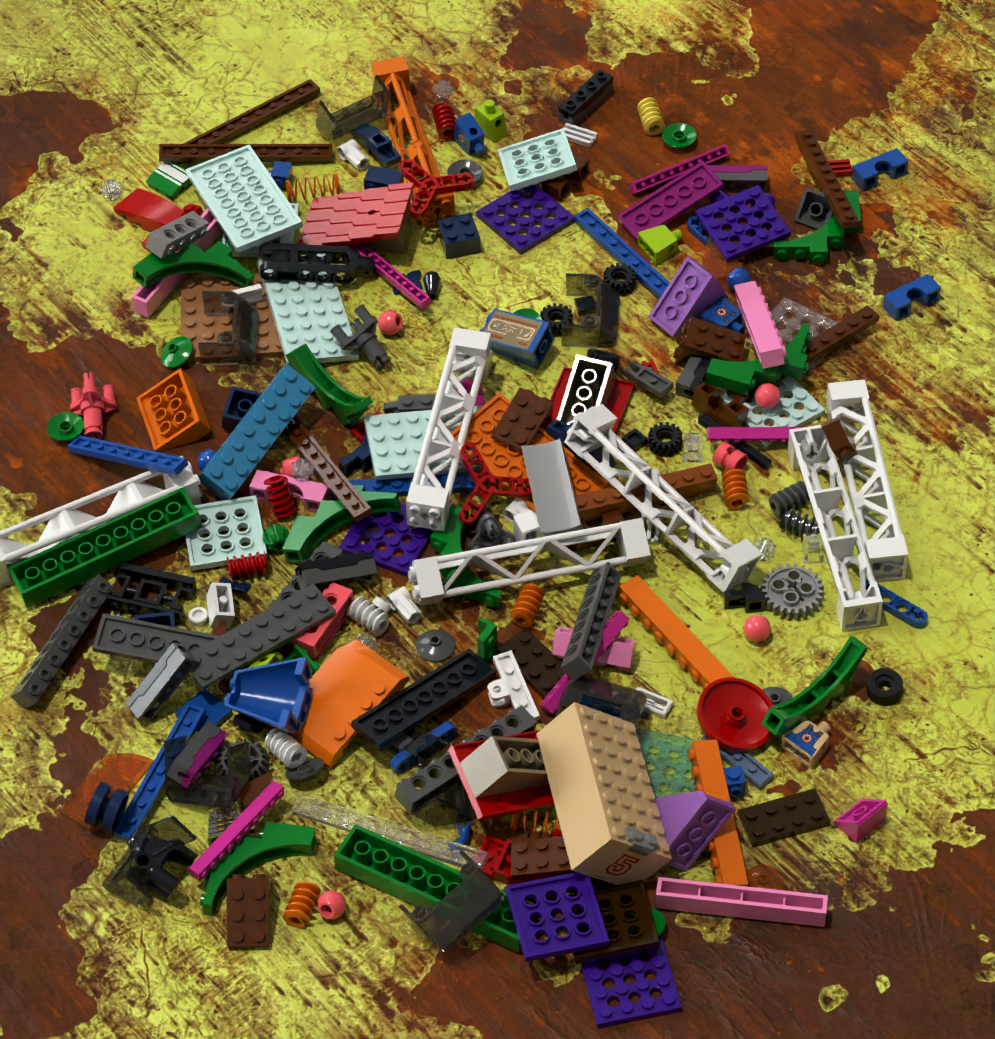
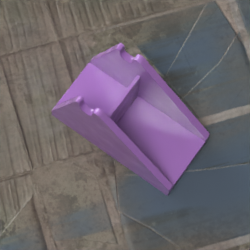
[648,256,728,338]
[655,790,736,871]

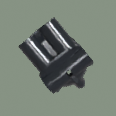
[127,829,198,900]

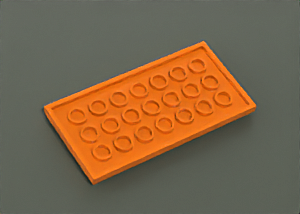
[447,392,609,513]

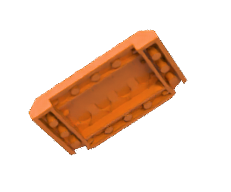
[287,639,410,769]

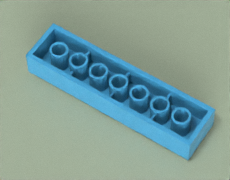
[198,364,316,501]

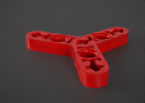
[400,159,473,220]
[458,443,532,525]

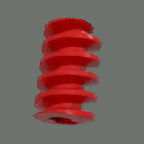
[432,103,456,140]
[264,475,296,518]
[226,551,268,581]

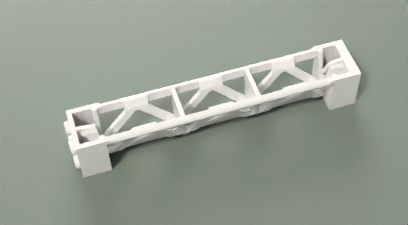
[406,327,491,531]
[826,380,908,582]
[564,404,763,593]
[788,425,883,631]

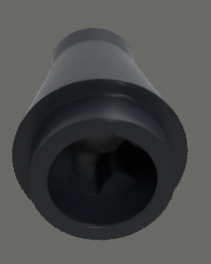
[423,271,441,299]

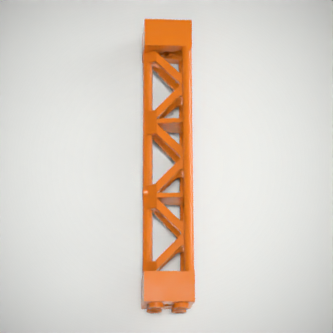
[371,56,455,227]

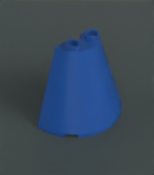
[224,657,313,733]

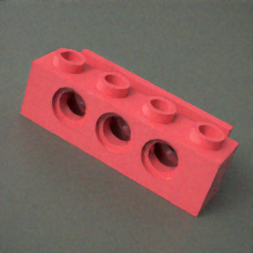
[292,582,354,659]

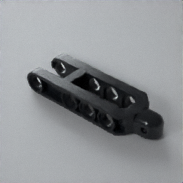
[258,243,375,284]

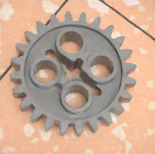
[760,563,824,619]

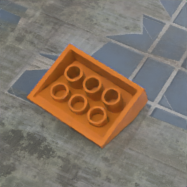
[136,368,212,452]

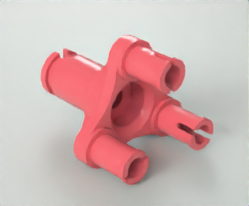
[70,372,117,439]

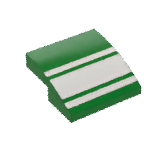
[145,162,191,199]

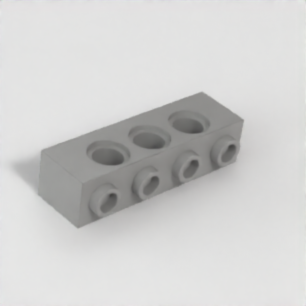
[145,211,209,258]

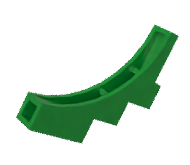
[772,190,861,264]
[133,241,254,288]
[705,323,812,396]
[285,343,373,426]
[282,485,402,563]
[430,504,502,610]
[761,636,869,736]
[200,821,316,916]

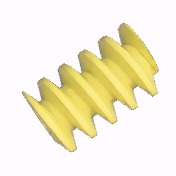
[637,97,665,136]

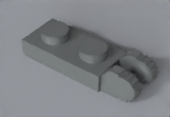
[623,361,673,399]

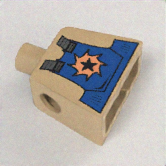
[782,720,831,769]

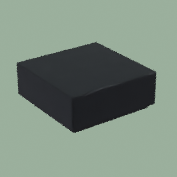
[574,295,596,316]
[622,428,648,452]

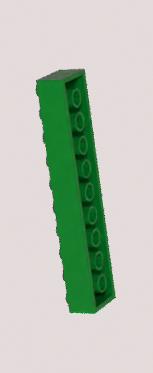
[7,487,202,608]
[334,824,539,953]

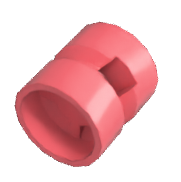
[712,442,748,470]

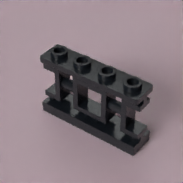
[106,562,197,625]

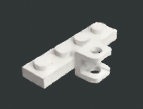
[487,650,540,721]

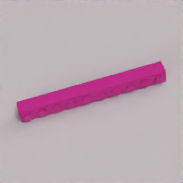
[629,145,730,194]
[353,243,432,311]
[706,427,803,443]
[540,611,630,714]
[189,780,284,882]

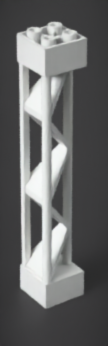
[0,456,203,588]
[408,518,651,606]

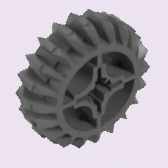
[215,738,270,789]

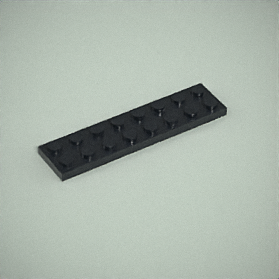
[351,649,497,750]

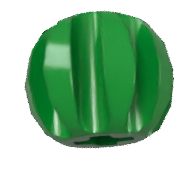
[262,524,289,553]

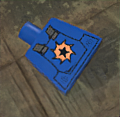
[454,112,487,156]
[700,296,746,334]

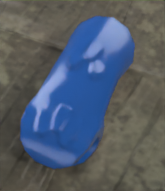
[446,821,471,853]

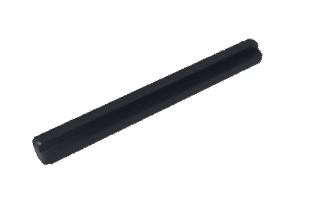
[698,413,772,469]

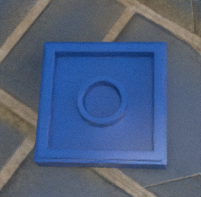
[175,690,232,733]

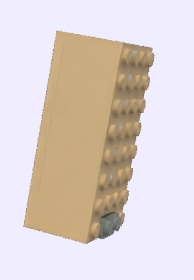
[537,702,672,885]

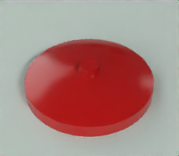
[696,677,773,752]

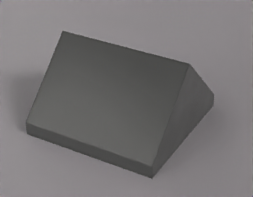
[794,187,834,229]

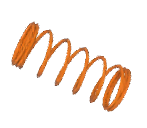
[285,173,340,202]
[511,809,559,837]

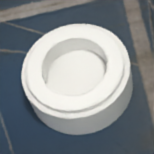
[372,596,391,613]
[188,607,209,627]

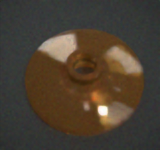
[746,865,784,890]

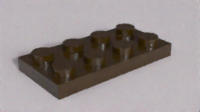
[496,628,565,700]
[737,788,830,848]

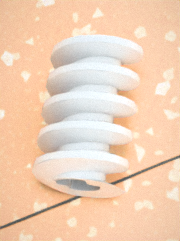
[347,596,389,636]
[265,728,307,768]

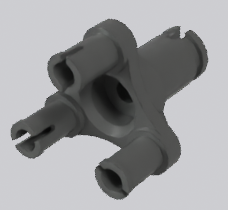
[330,304,391,370]
[467,504,516,557]

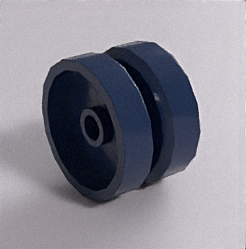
[85,781,129,834]

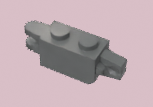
[384,394,435,414]

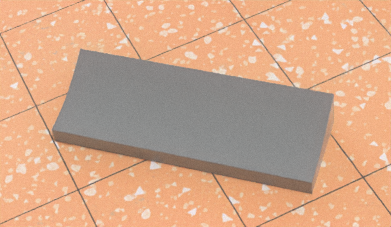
[521,439,583,537]

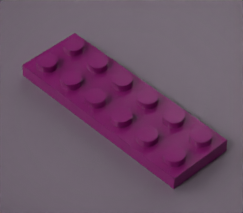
[617,161,724,243]

